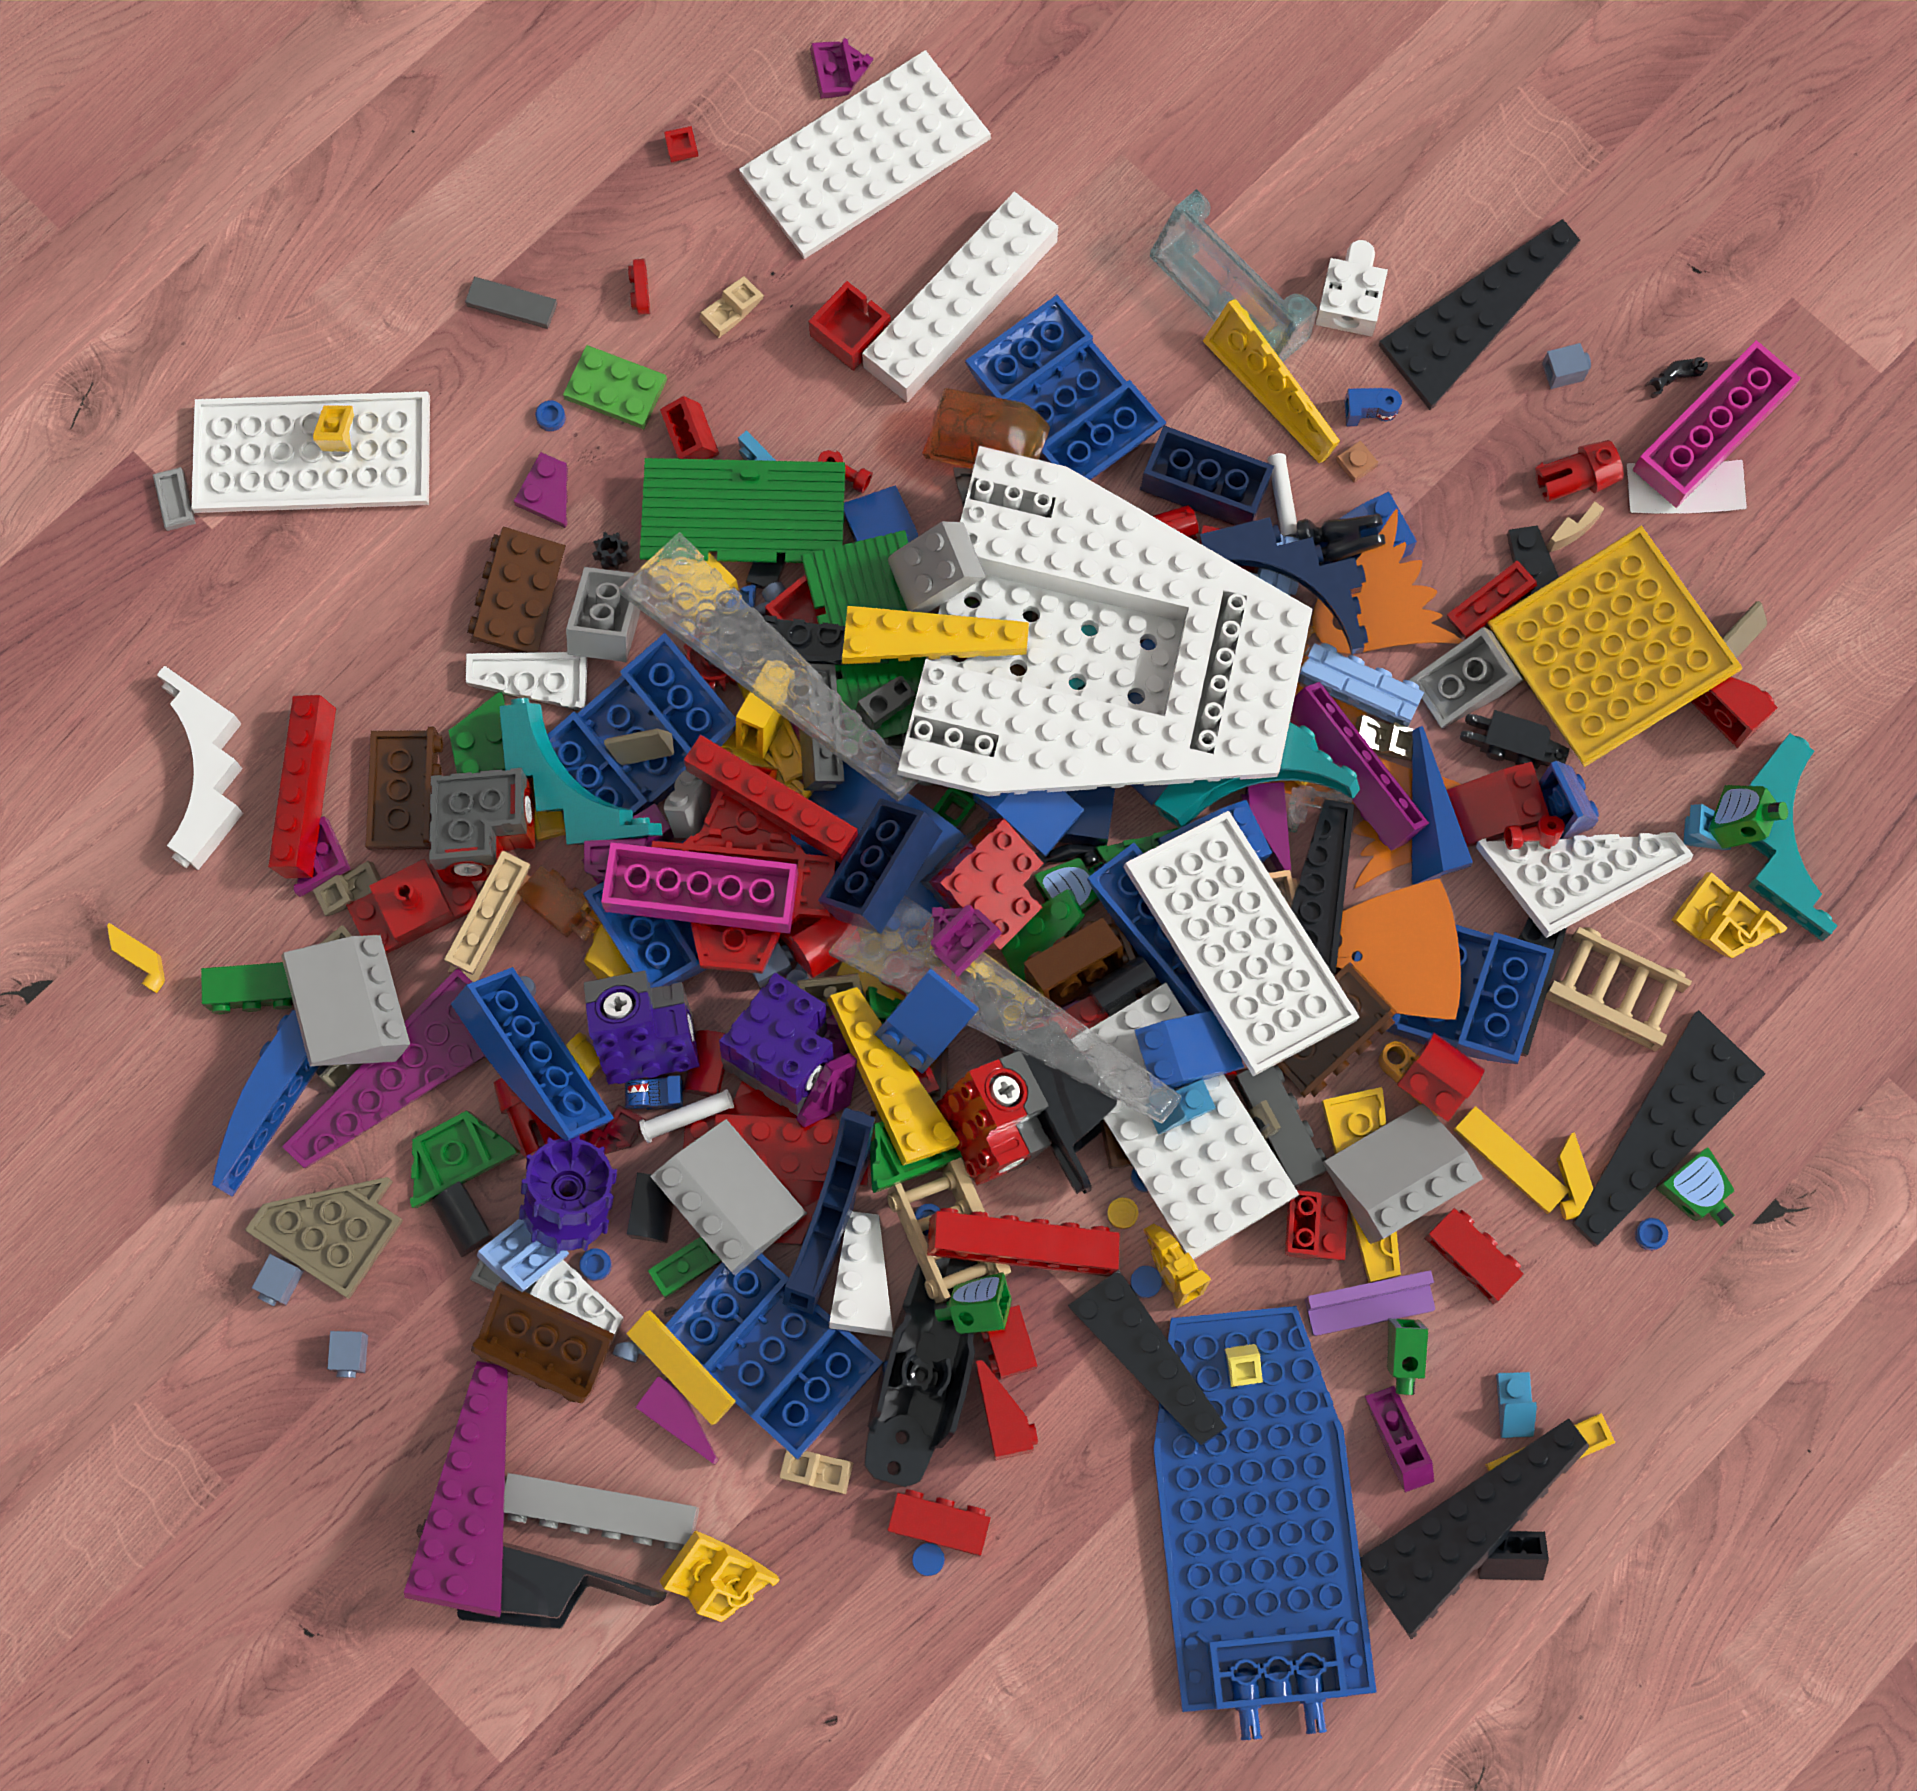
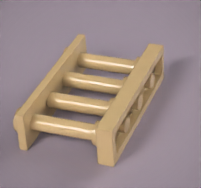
[444,850,532,982]
[1545,927,1692,1052]
[887,1158,1012,1303]

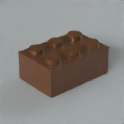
[1024,917,1123,1017]

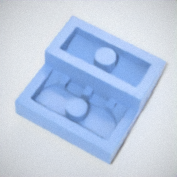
[477,1219,569,1292]

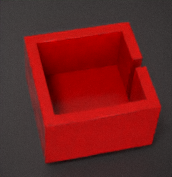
[808,281,891,371]
[765,574,826,624]

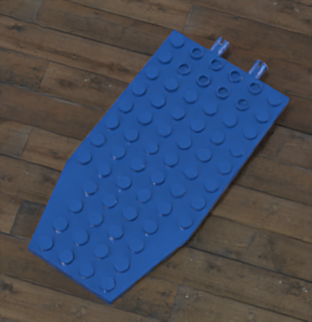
[1153,1306,1377,1741]

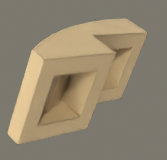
[700,276,764,338]
[1547,502,1604,552]
[780,1450,853,1494]

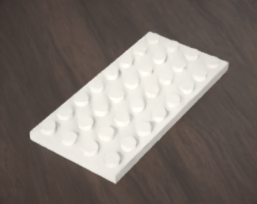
[739,50,991,259]
[191,391,430,513]
[1123,811,1359,1076]
[1071,983,1299,1260]

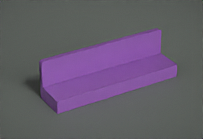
[1304,1270,1435,1336]

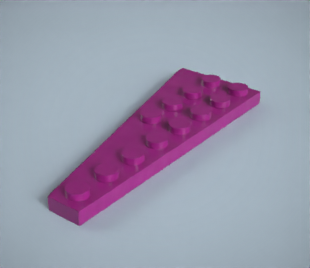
[282,968,485,1169]
[403,1361,508,1617]

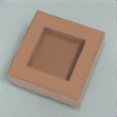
[1336,440,1379,483]

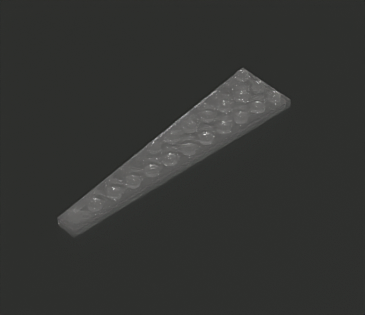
[619,532,918,802]
[828,895,1182,1124]

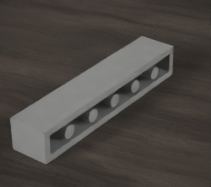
[504,1473,699,1551]

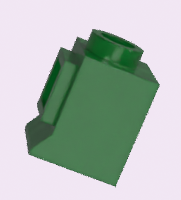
[932,787,976,830]

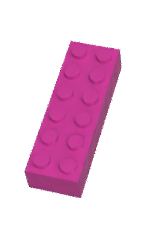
[1633,340,1801,508]
[601,842,798,934]

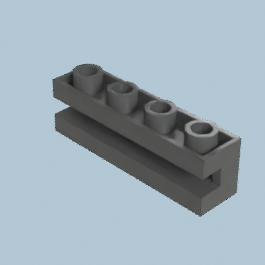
[795,663,844,791]
[1234,1065,1327,1188]

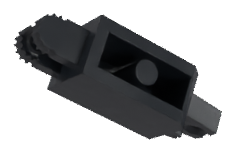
[1460,710,1569,769]

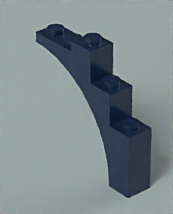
[1200,517,1368,655]
[783,1107,875,1314]

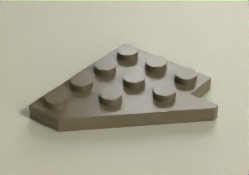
[245,1177,403,1299]

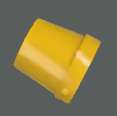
[566,1032,601,1080]

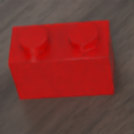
[980,1305,1038,1379]

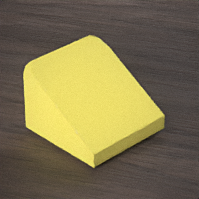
[1225,1344,1263,1387]

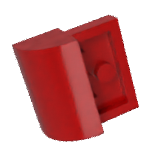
[780,914,862,978]
[1285,1190,1348,1261]

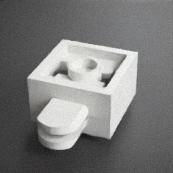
[1316,240,1387,337]

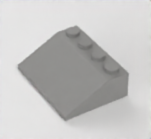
[281,935,410,1066]
[1322,1104,1483,1244]
[650,1119,807,1276]

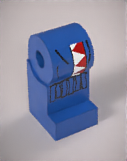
[1344,388,1402,426]
[625,1075,683,1110]

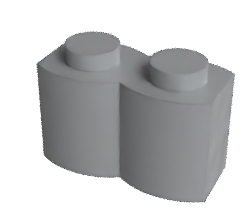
[664,770,712,838]

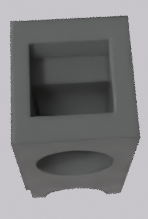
[855,676,916,733]

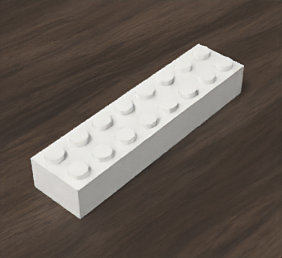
[862,192,1058,402]

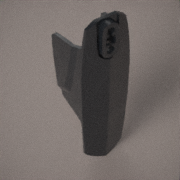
[967,975,1118,1194]
[864,1243,980,1487]
[416,1519,667,1629]

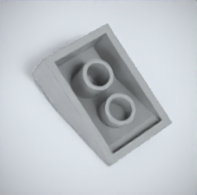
[1410,627,1524,728]

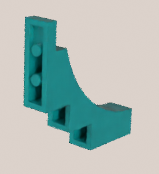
[499,698,662,845]
[1748,733,1838,942]

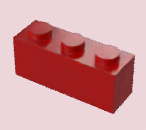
[1424,1208,1524,1304]
[888,1489,991,1556]

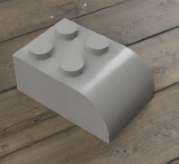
[888,521,985,613]
[566,567,643,662]

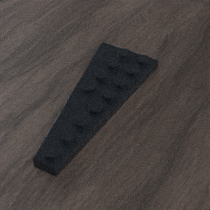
[1378,219,1580,410]
[1573,1010,1766,1247]
[1360,1418,1589,1639]

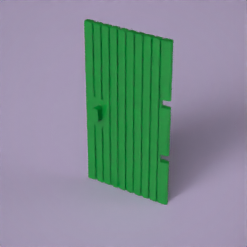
[640,458,845,563]
[801,530,927,747]

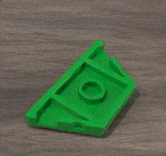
[448,692,506,773]
[410,1111,520,1208]
[870,1121,963,1193]

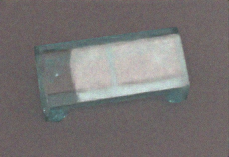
[1150,189,1318,362]

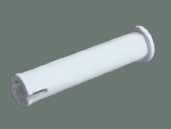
[1267,453,1299,538]
[639,1089,734,1143]

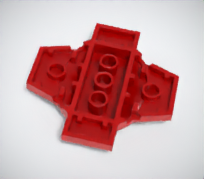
[651,791,836,974]
[683,1081,869,1246]

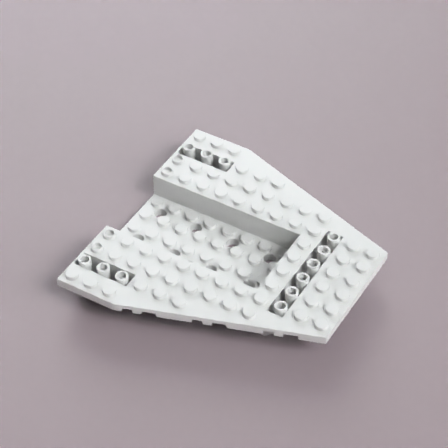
[897,446,1312,796]

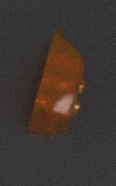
[922,388,1050,468]

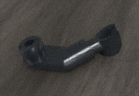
[1645,357,1708,398]
[1035,844,1099,868]

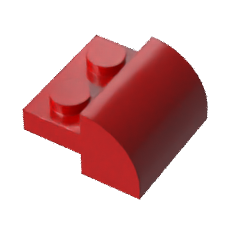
[1397,1032,1485,1122]

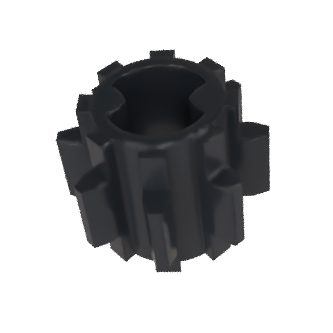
[592,532,629,570]

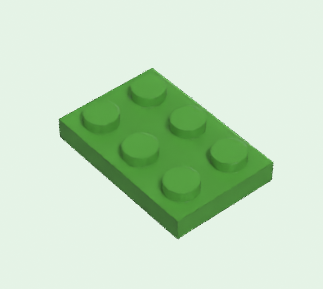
[563,345,667,429]

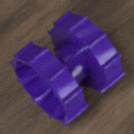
[519,1136,617,1254]

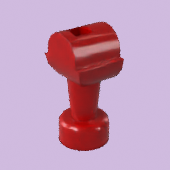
[818,450,873,494]
[1504,814,1565,850]

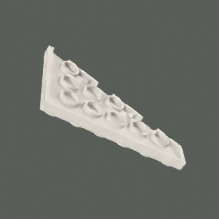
[1476,832,1693,938]

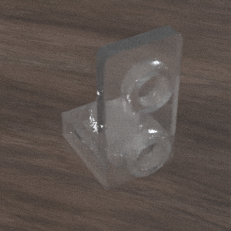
[1287,786,1352,833]

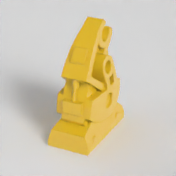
[1143,1223,1211,1309]

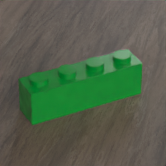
[201,962,293,1014]

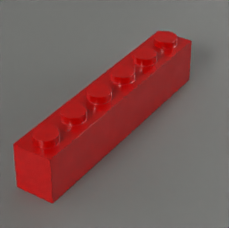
[268,695,336,879]
[684,735,858,863]
[927,1208,1120,1276]

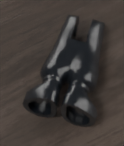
[1297,514,1386,566]

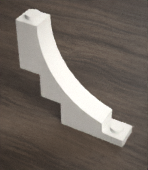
[157,665,244,870]

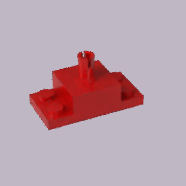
[346,859,478,954]

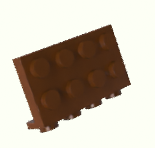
[467,526,566,653]
[365,726,443,850]
[1276,962,1397,1098]
[471,1281,615,1403]

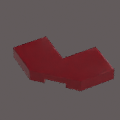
[580,1104,646,1155]

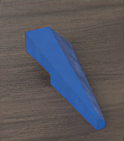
[1411,726,1473,885]

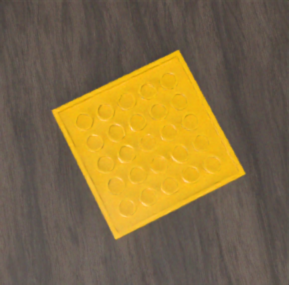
[1487,525,1742,767]

